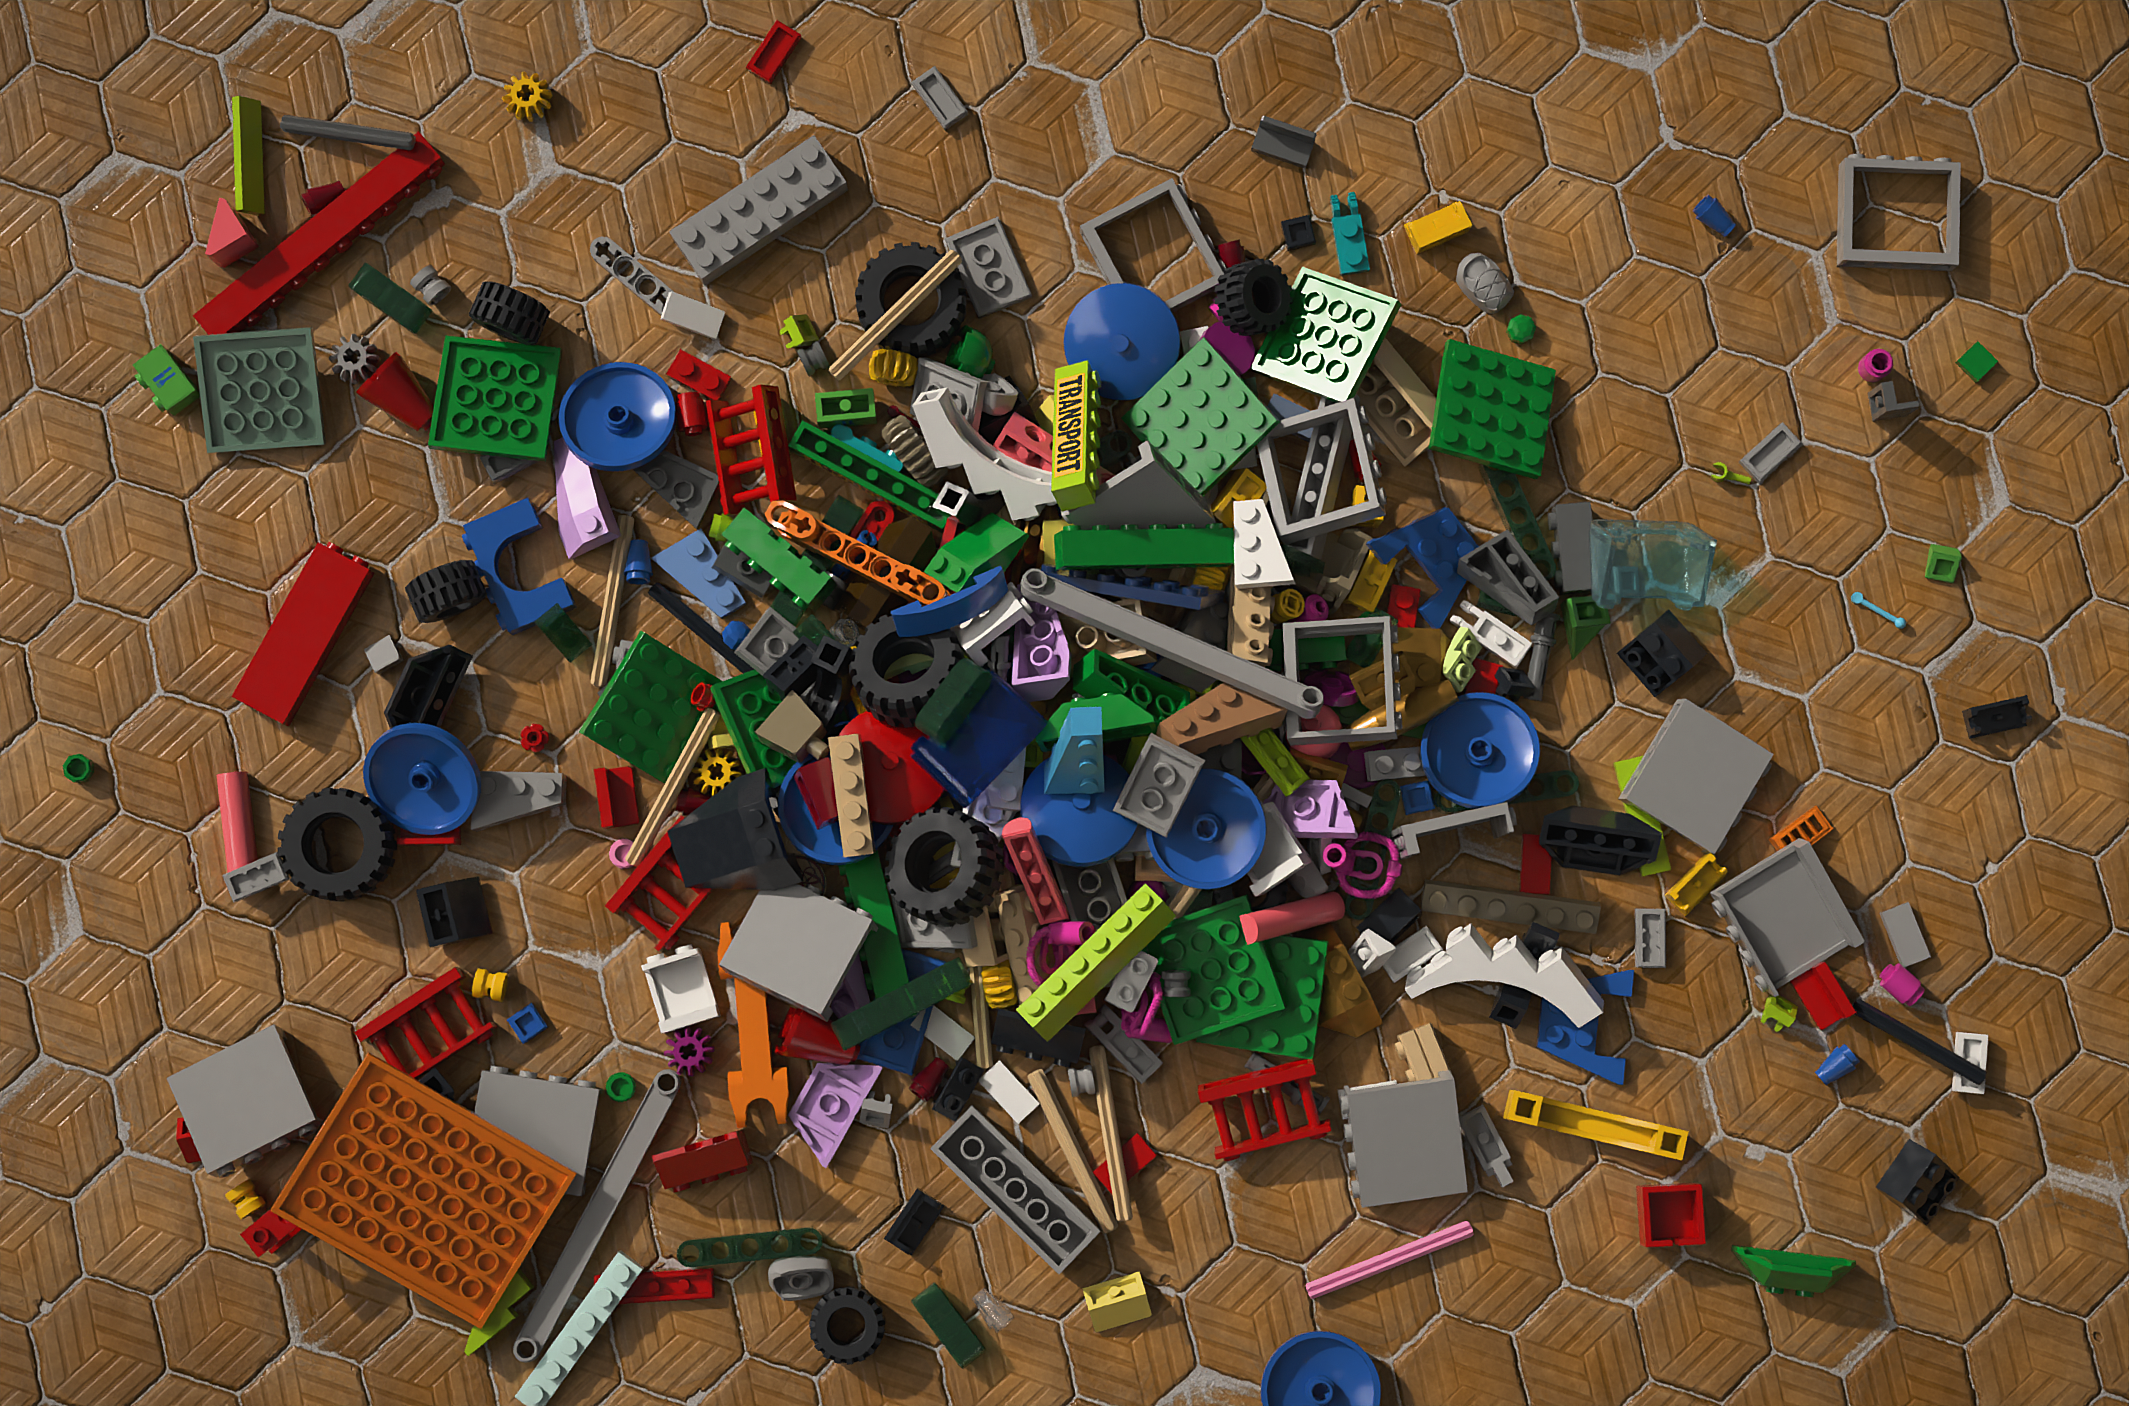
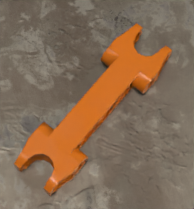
[765,501,951,607]
[717,922,790,1128]

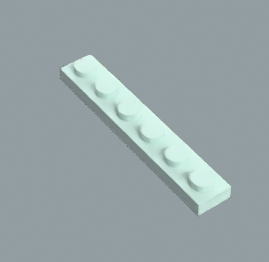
[515,1250,644,1406]

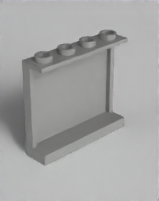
[1061,440,1216,530]
[1618,698,1774,855]
[1389,802,1517,860]
[1710,838,1865,997]
[719,884,878,1022]
[167,1024,324,1178]
[474,1065,603,1196]
[1340,1070,1468,1208]

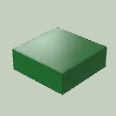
[1955,341,1998,383]

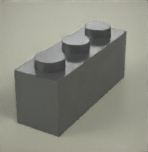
[1548,502,1600,595]

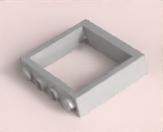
[1837,154,1961,271]
[1080,178,1226,312]
[1257,398,1387,545]
[1283,616,1402,745]

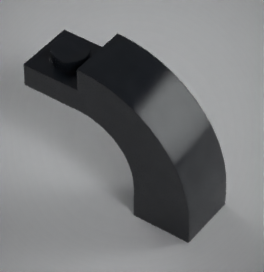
[932,482,1006,526]
[806,635,853,739]
[1489,922,1560,1029]

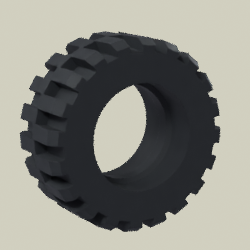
[855,242,967,358]
[849,614,968,728]
[277,788,397,902]
[885,807,1004,927]

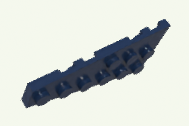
[1037,564,1225,610]

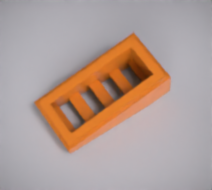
[1768,805,1833,851]

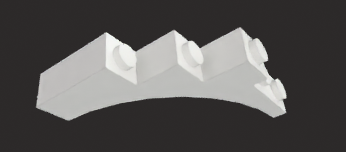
[912,387,1057,521]
[1405,923,1604,1028]

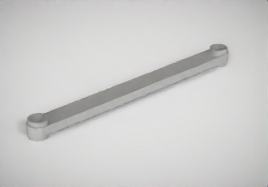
[1020,568,1324,719]
[513,1069,682,1363]

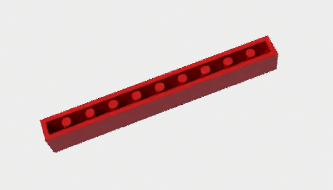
[192,131,445,335]

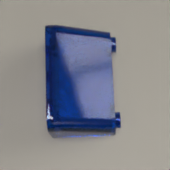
[909,670,1048,808]

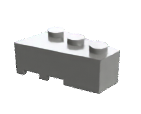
[471,771,567,832]

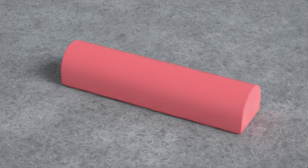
[216,771,258,872]
[1002,818,1069,925]
[1239,891,1345,945]

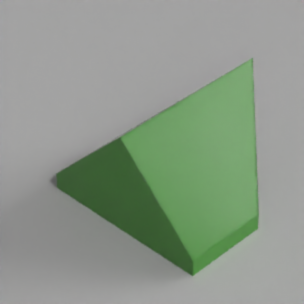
[1560,595,1611,660]

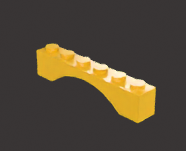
[1503,1089,1689,1160]

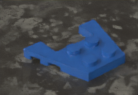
[1366,507,1479,629]
[1536,970,1634,1085]

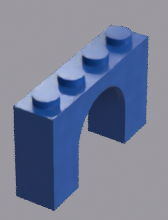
[462,497,577,635]

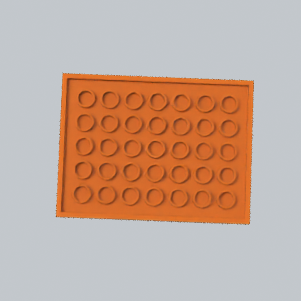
[271,1052,577,1329]

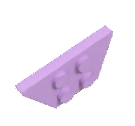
[1263,780,1358,839]
[788,1063,883,1168]

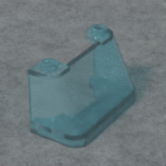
[1589,519,1717,610]

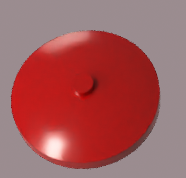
[830,711,950,825]

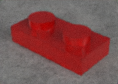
[666,349,732,400]
[1386,584,1421,628]

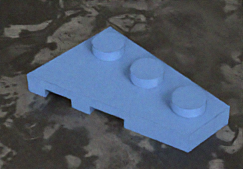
[651,528,746,619]

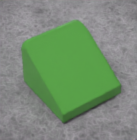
[1925,544,1962,583]

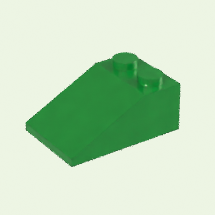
[924,512,1029,593]

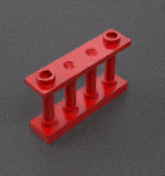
[706,384,797,516]
[605,815,715,952]
[354,967,498,1080]
[1198,1058,1331,1161]
[240,1209,303,1258]

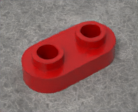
[850,500,895,548]

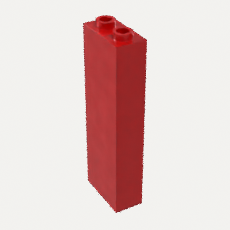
[231,542,375,727]

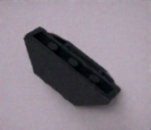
[384,645,473,729]
[1539,805,1662,876]

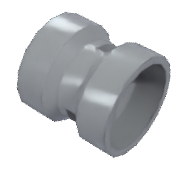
[410,265,451,306]

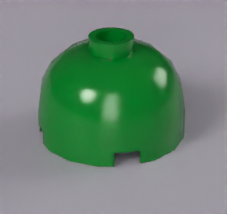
[944,325,995,379]

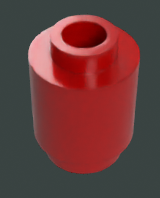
[675,392,708,436]

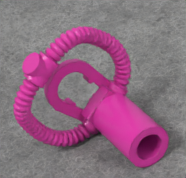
[1323,832,1403,899]
[1026,921,1095,987]
[1121,972,1172,1043]

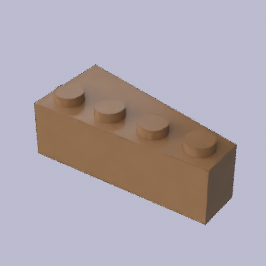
[1156,682,1288,755]

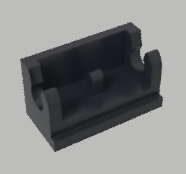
[763,635,818,701]
[1962,695,2032,739]
[1356,887,1422,944]
[884,1188,945,1256]

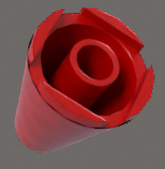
[356,352,434,431]
[775,1006,861,1065]

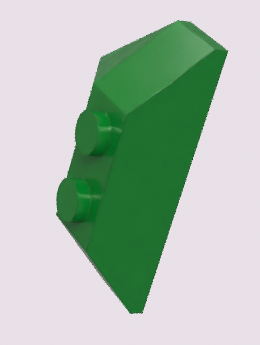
[1035,693,1158,752]
[1731,1245,1856,1297]

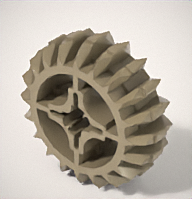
[882,415,948,489]

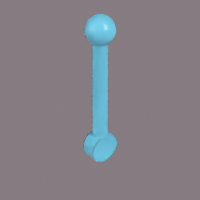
[1851,592,1906,629]

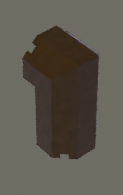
[834,517,937,632]

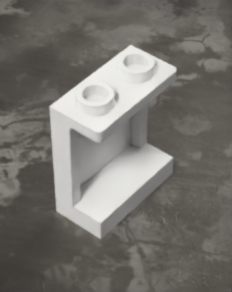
[950,582,1035,668]
[1247,801,1312,896]
[641,944,721,1034]
[1104,951,1158,1012]

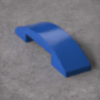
[891,566,1008,637]

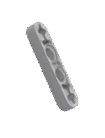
[590,237,674,316]

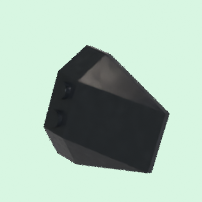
[667,768,804,890]

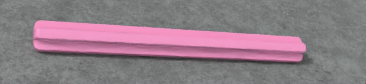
[1306,1221,1474,1299]

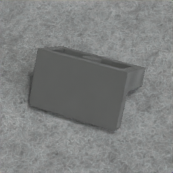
[1251,115,1317,169]
[1868,381,1920,421]

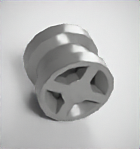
[1068,1065,1096,1097]

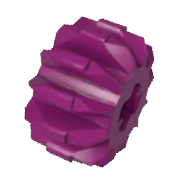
[664,1026,715,1077]

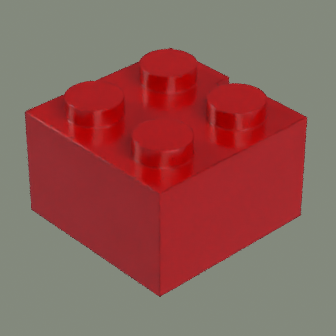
[1636,1183,1706,1247]

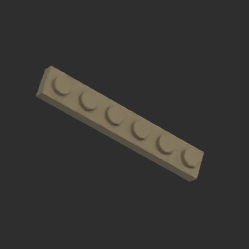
[1420,879,1601,934]

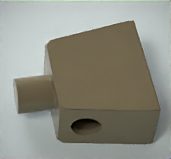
[755,690,830,763]

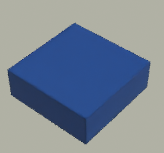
[1399,780,1435,815]
[507,1003,549,1044]

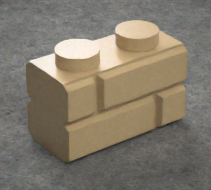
[1394,1023,1453,1082]

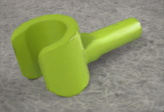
[1711,462,1751,485]

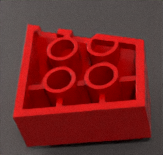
[652,1129,753,1193]

